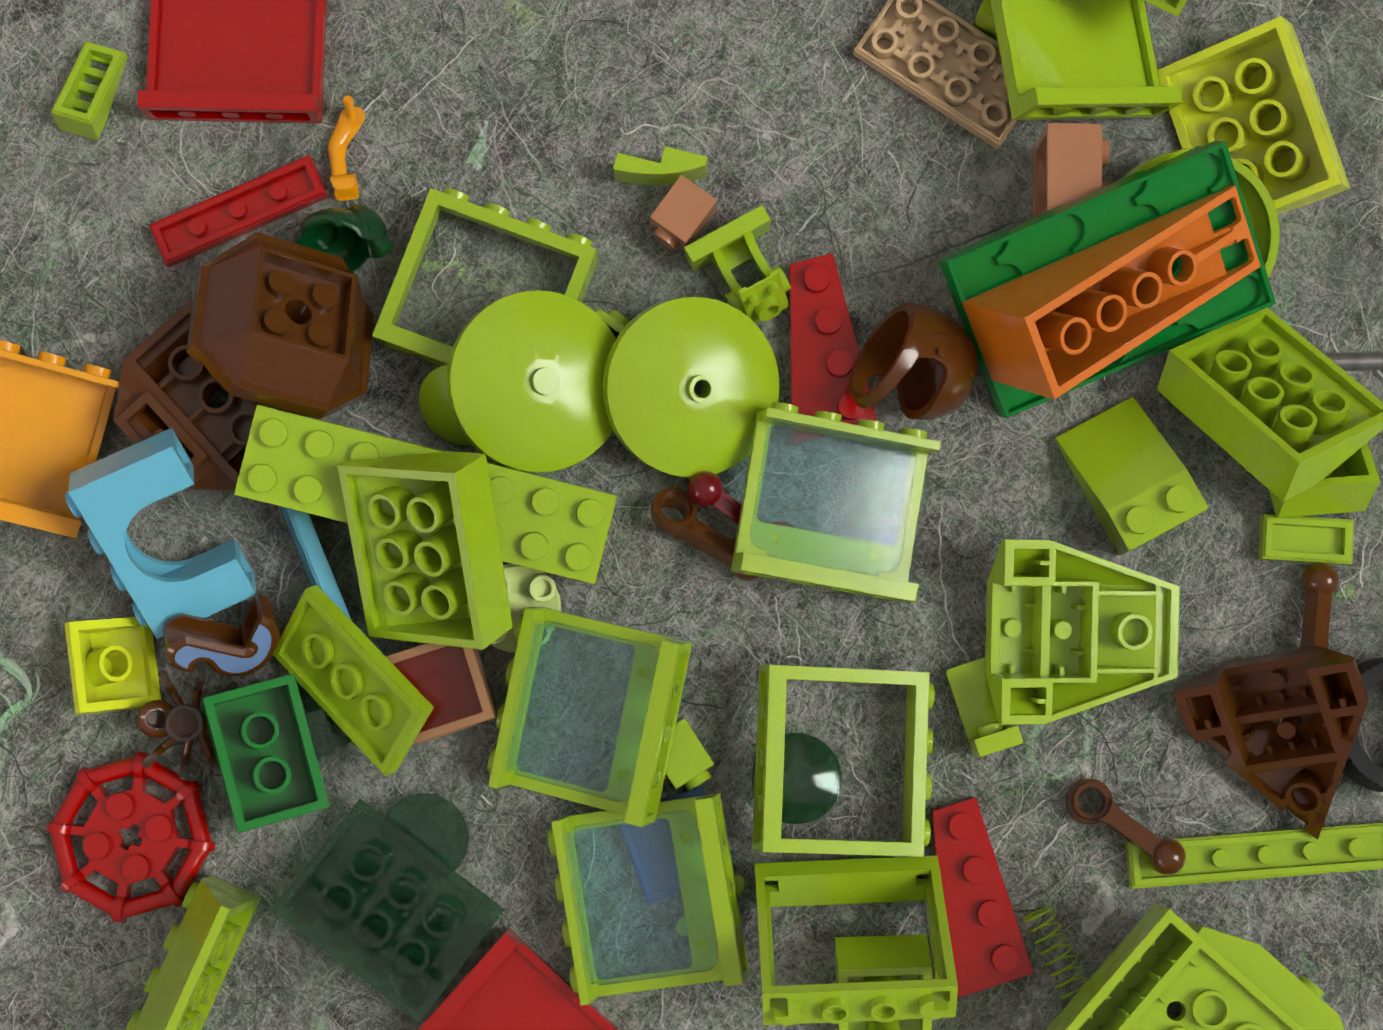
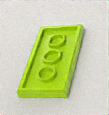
[273,585,434,776]

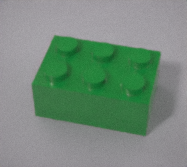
[201,673,330,833]

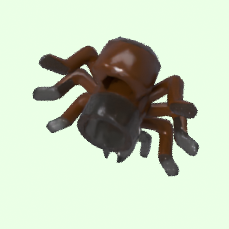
[137,668,238,781]

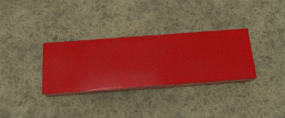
[148,154,329,268]

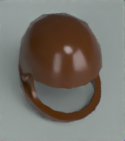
[848,303,977,420]

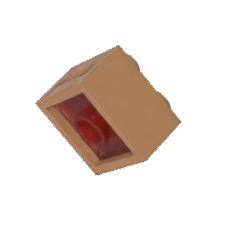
[386,643,498,746]

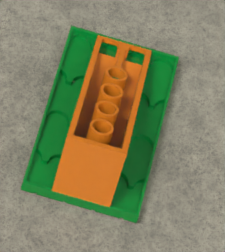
[938,140,1276,418]

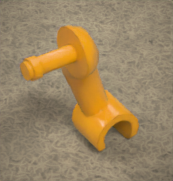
[327,95,365,201]

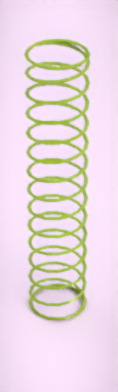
[1022,906,1088,999]

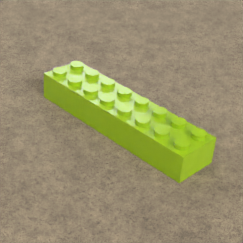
[234,404,617,584]

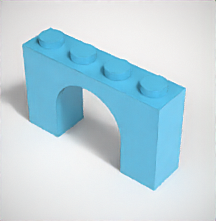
[65,428,257,639]

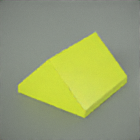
[64,617,161,714]

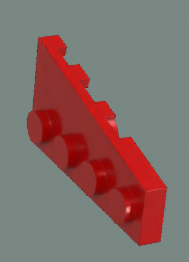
[789,253,877,447]
[931,797,1034,998]

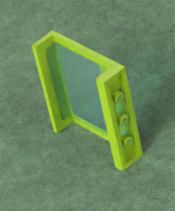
[731,402,941,603]
[487,606,693,827]
[548,793,750,1006]

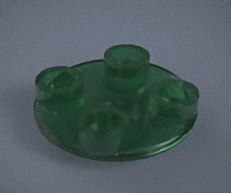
[751,733,842,824]

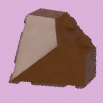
[1173,646,1369,840]

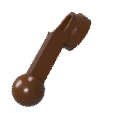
[650,488,758,581]
[1299,562,1339,652]
[1065,779,1186,875]

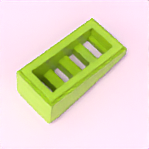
[50,41,128,141]

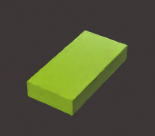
[1258,514,1354,566]

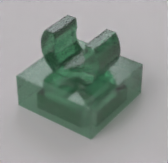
[305,709,352,760]

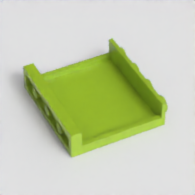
[990,0,1183,120]

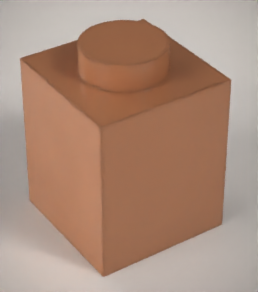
[650,175,717,251]

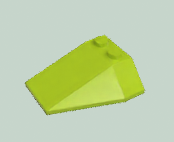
[985,539,1180,725]

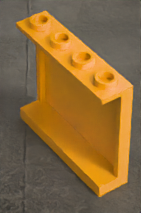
[0,340,119,539]

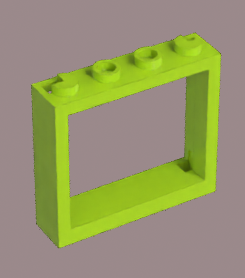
[372,187,599,367]
[752,665,935,857]
[754,855,958,1026]

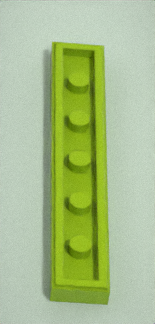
[1125,822,1383,889]

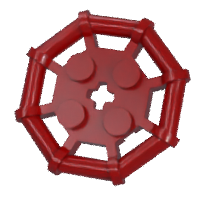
[46,751,216,923]

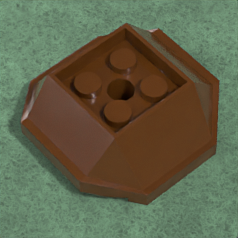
[186,232,374,419]
[113,300,295,493]

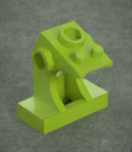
[684,205,791,324]

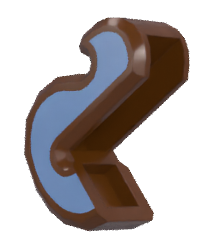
[163,593,279,677]

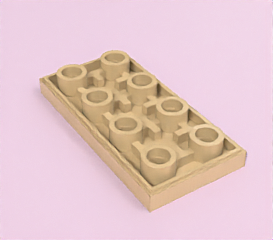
[853,0,1018,150]

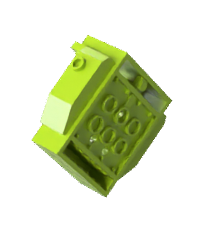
[1046,903,1345,1030]

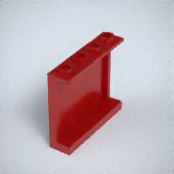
[137,0,327,124]
[418,928,619,1030]

